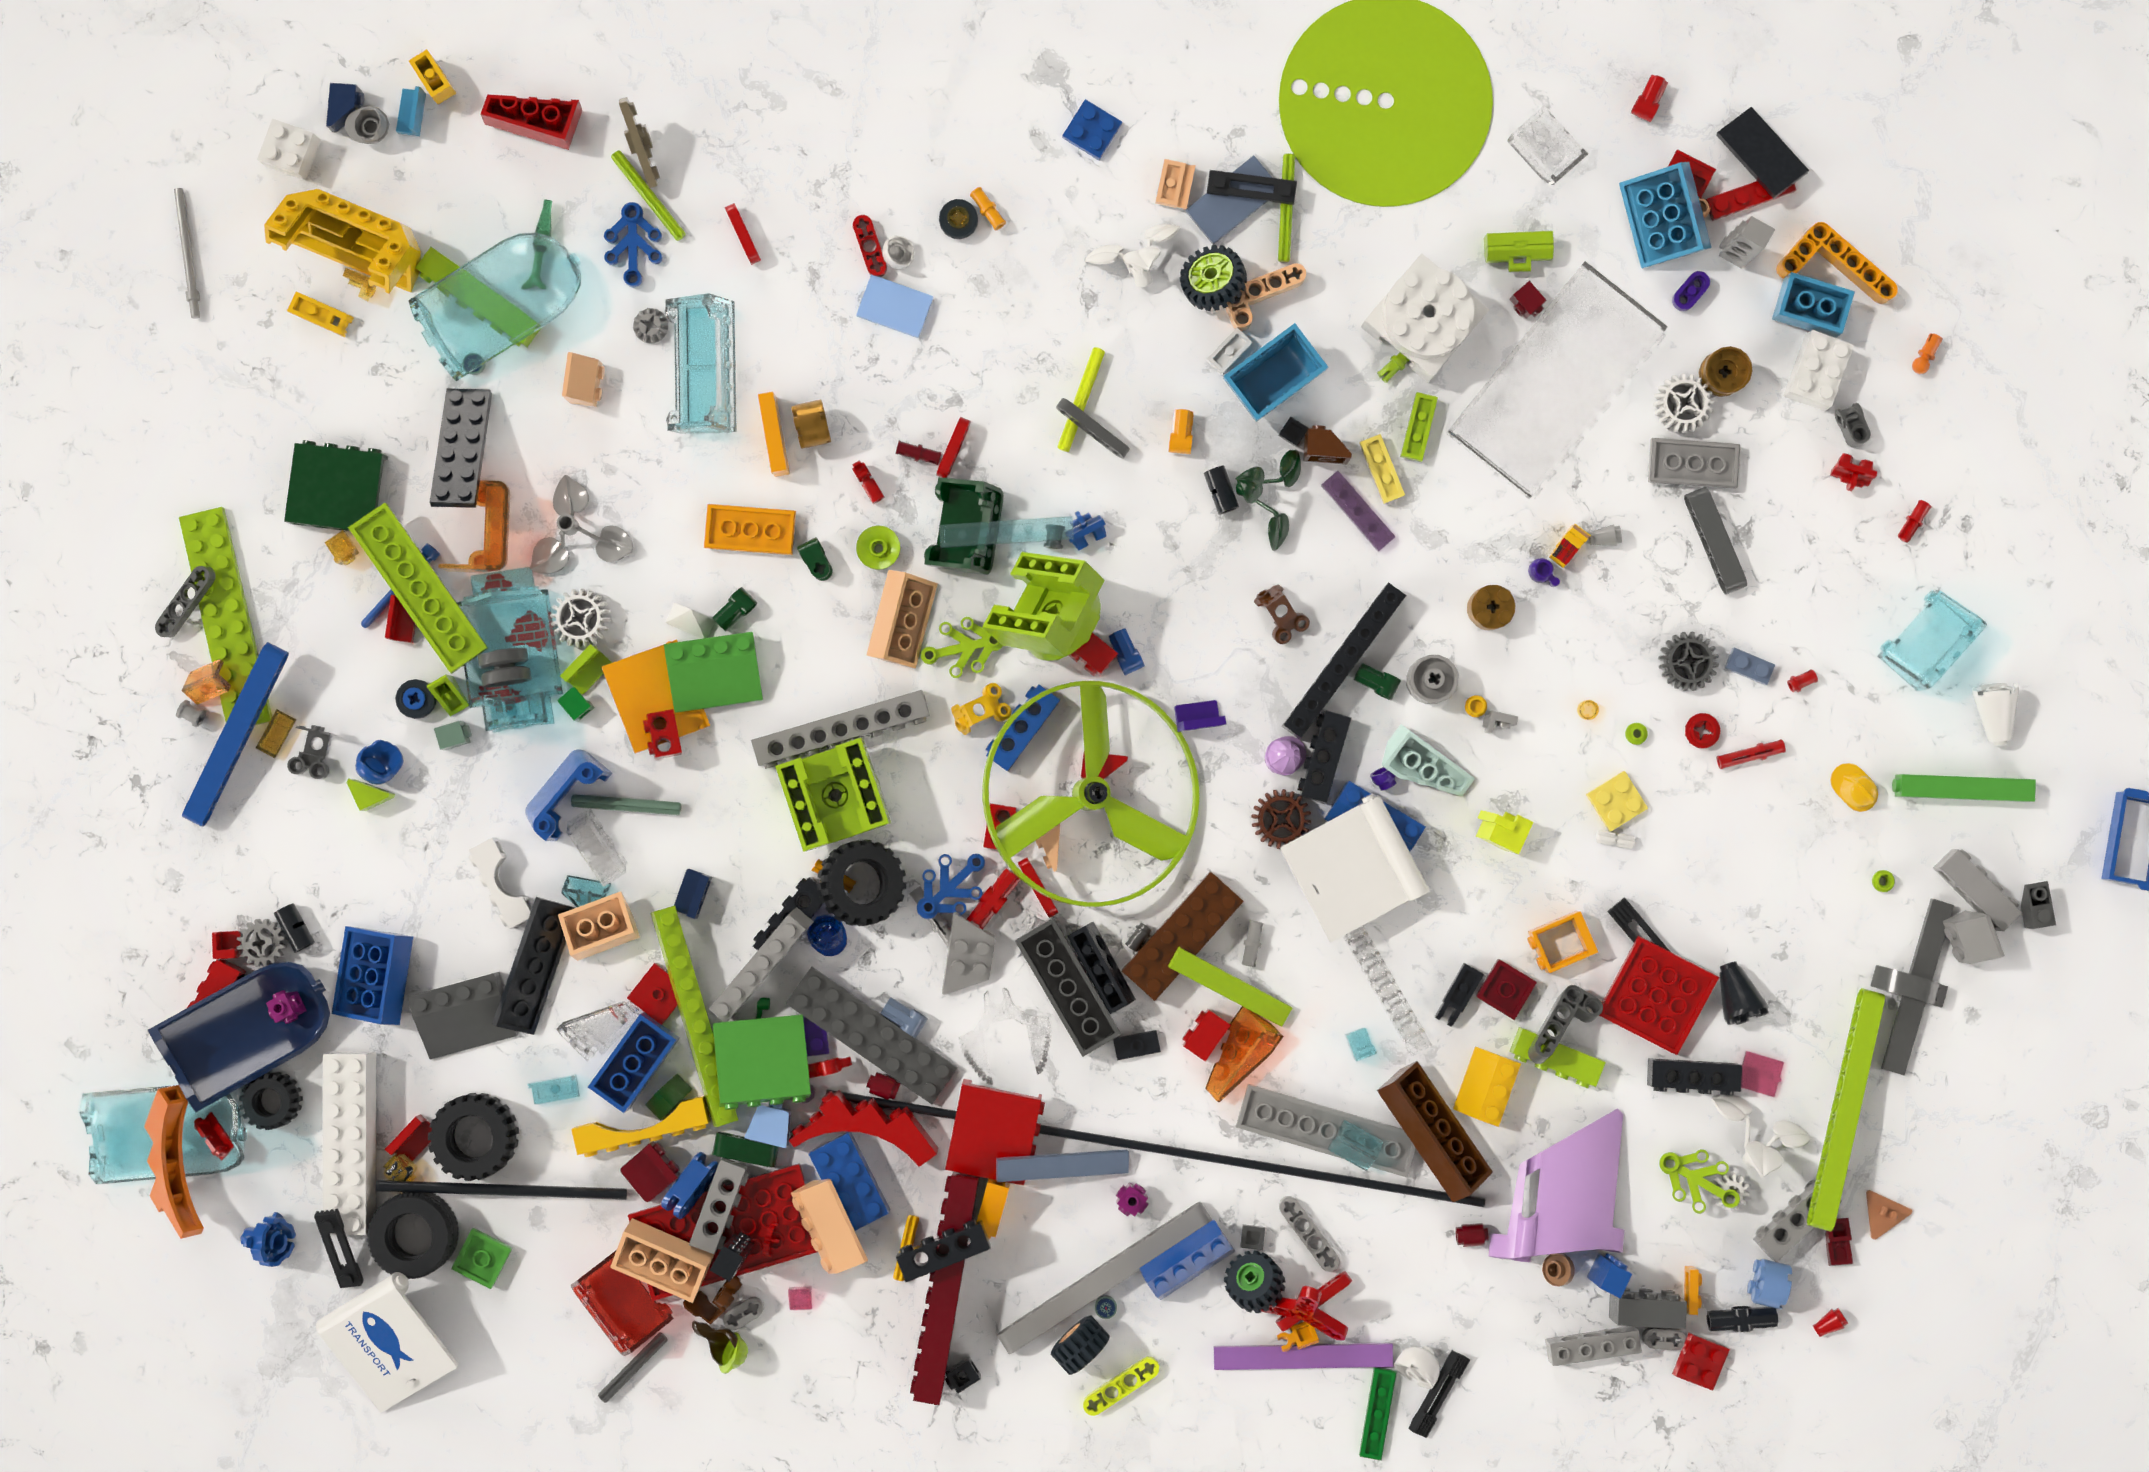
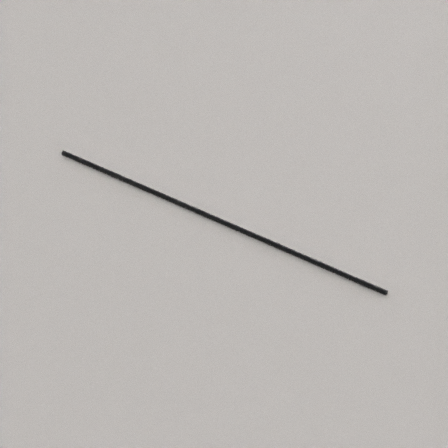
[825,1089,1486,1207]

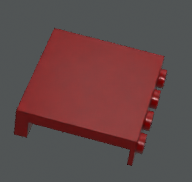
[945,1079,1045,1186]

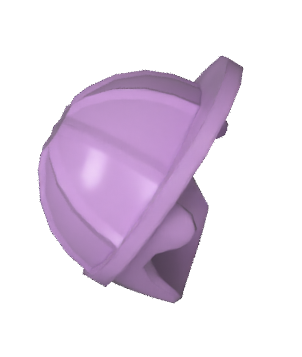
[1265,736,1306,776]

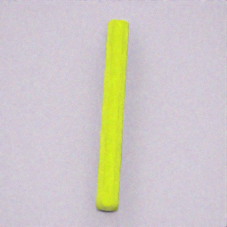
[1057,347,1105,452]

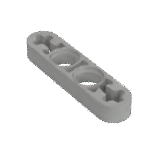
[1279,1196,1340,1272]

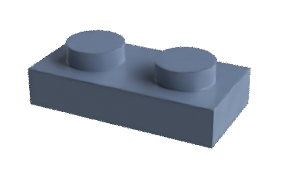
[1724,648,1775,685]

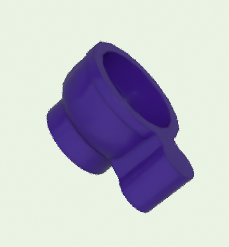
[1528,558,1560,587]
[1370,767,1397,791]

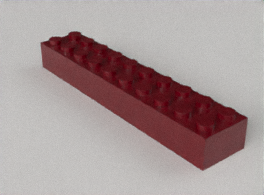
[910,1172,979,1406]

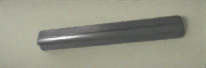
[598,1332,668,1403]

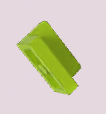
[560,644,612,695]

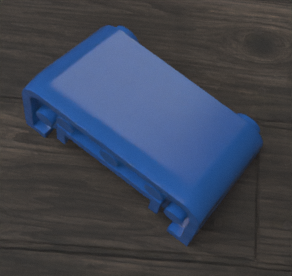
[525,749,613,841]

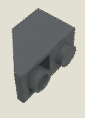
[2021,881,2056,929]

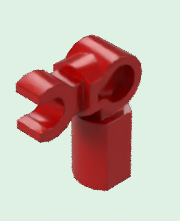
[852,460,885,504]
[808,1057,852,1078]

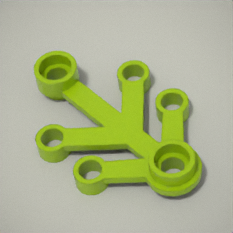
[921,617,1003,678]
[1659,1149,1740,1214]

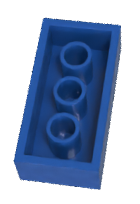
[588,1012,680,1113]
[808,1132,891,1231]

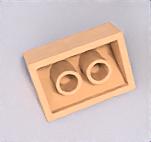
[558,891,640,961]

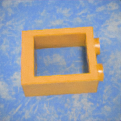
[1527,911,1598,973]

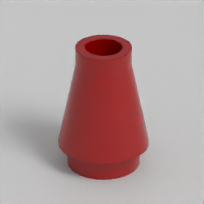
[1813,1308,1848,1337]

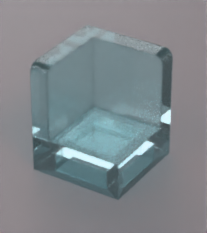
[1345,1028,1377,1061]

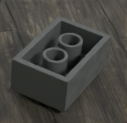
[1609,1288,1687,1329]

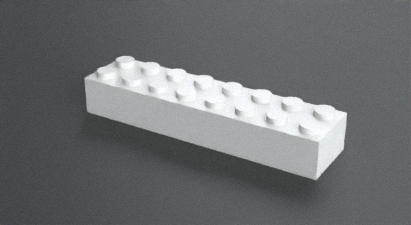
[323,1052,376,1235]

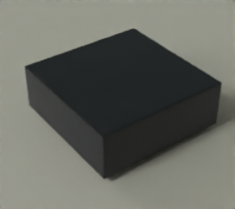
[1278,416,1308,447]

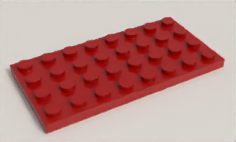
[628,1163,818,1301]

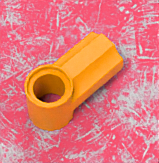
[1168,409,1194,455]

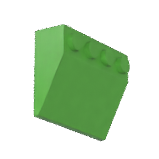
[664,632,763,713]

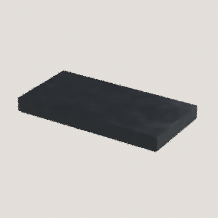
[1716,107,1809,199]

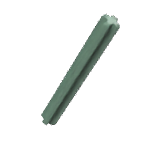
[571,794,681,815]

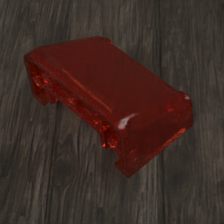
[571,1249,674,1356]

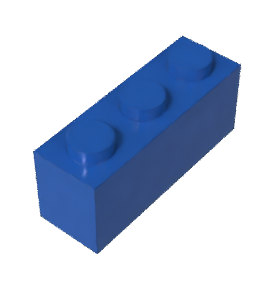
[1587,1253,1632,1299]

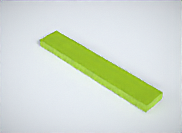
[1168,947,1293,1027]

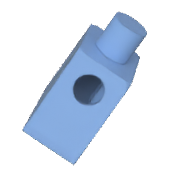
[745,1100,791,1148]

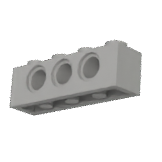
[1719,216,1775,269]
[689,1158,750,1254]
[1753,1180,1842,1262]
[1545,1326,1642,1366]

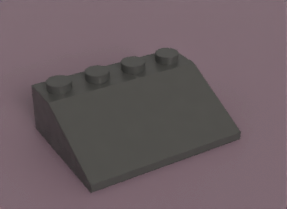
[407,972,517,1060]

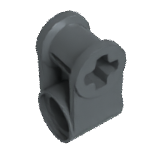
[1835,403,1871,448]

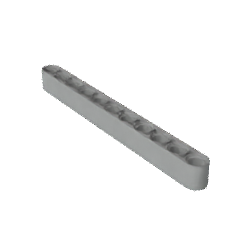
[997,1202,1212,1354]

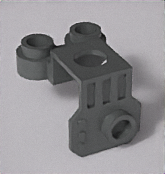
[287,725,331,779]

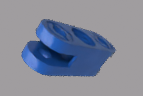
[661,1152,719,1219]

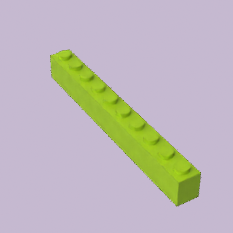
[650,905,738,1127]

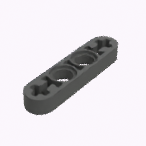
[1056,398,1130,459]
[155,566,215,638]

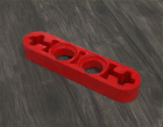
[1275,1271,1352,1332]

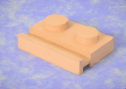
[1155,159,1196,210]

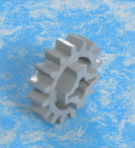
[237,919,287,967]

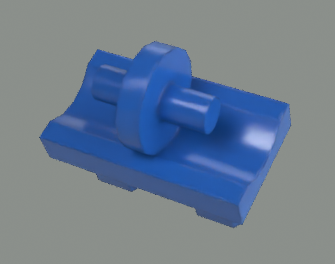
[1065,511,1107,551]

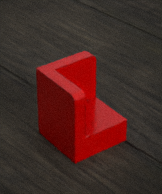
[212,931,242,959]

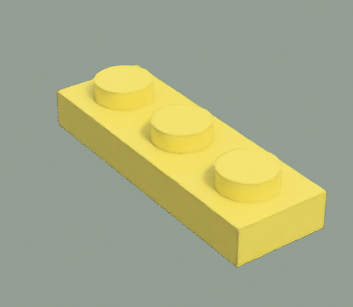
[1359,434,1405,504]

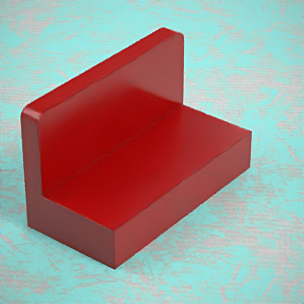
[385,594,416,643]
[384,1114,432,1165]

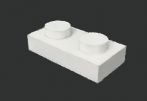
[1206,328,1253,375]

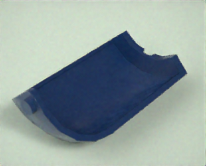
[148,962,330,1113]

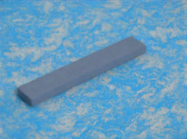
[996,1149,1129,1182]

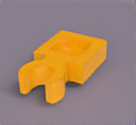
[1277,1321,1319,1352]

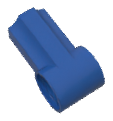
[1108,628,1145,676]

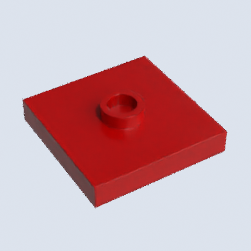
[627,963,678,1025]

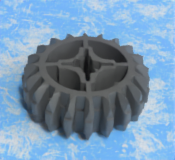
[1658,632,1719,691]

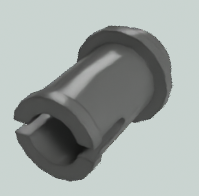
[1125,923,1152,952]

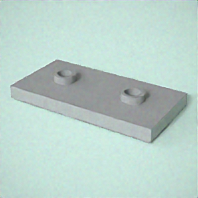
[1648,438,1740,489]

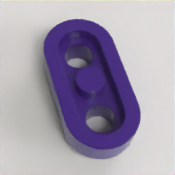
[1672,271,1710,311]

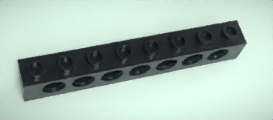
[1282,582,1407,739]

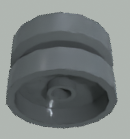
[477,648,532,688]

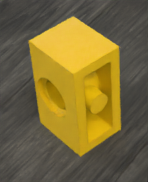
[408,49,456,105]

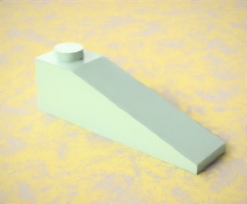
[1382,724,1475,796]

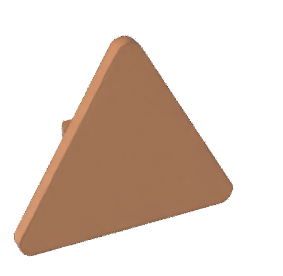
[1866,1190,1912,1240]

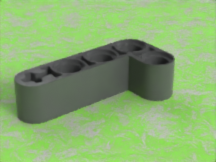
[1528,985,1603,1064]

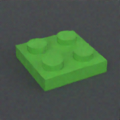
[451,1228,513,1289]

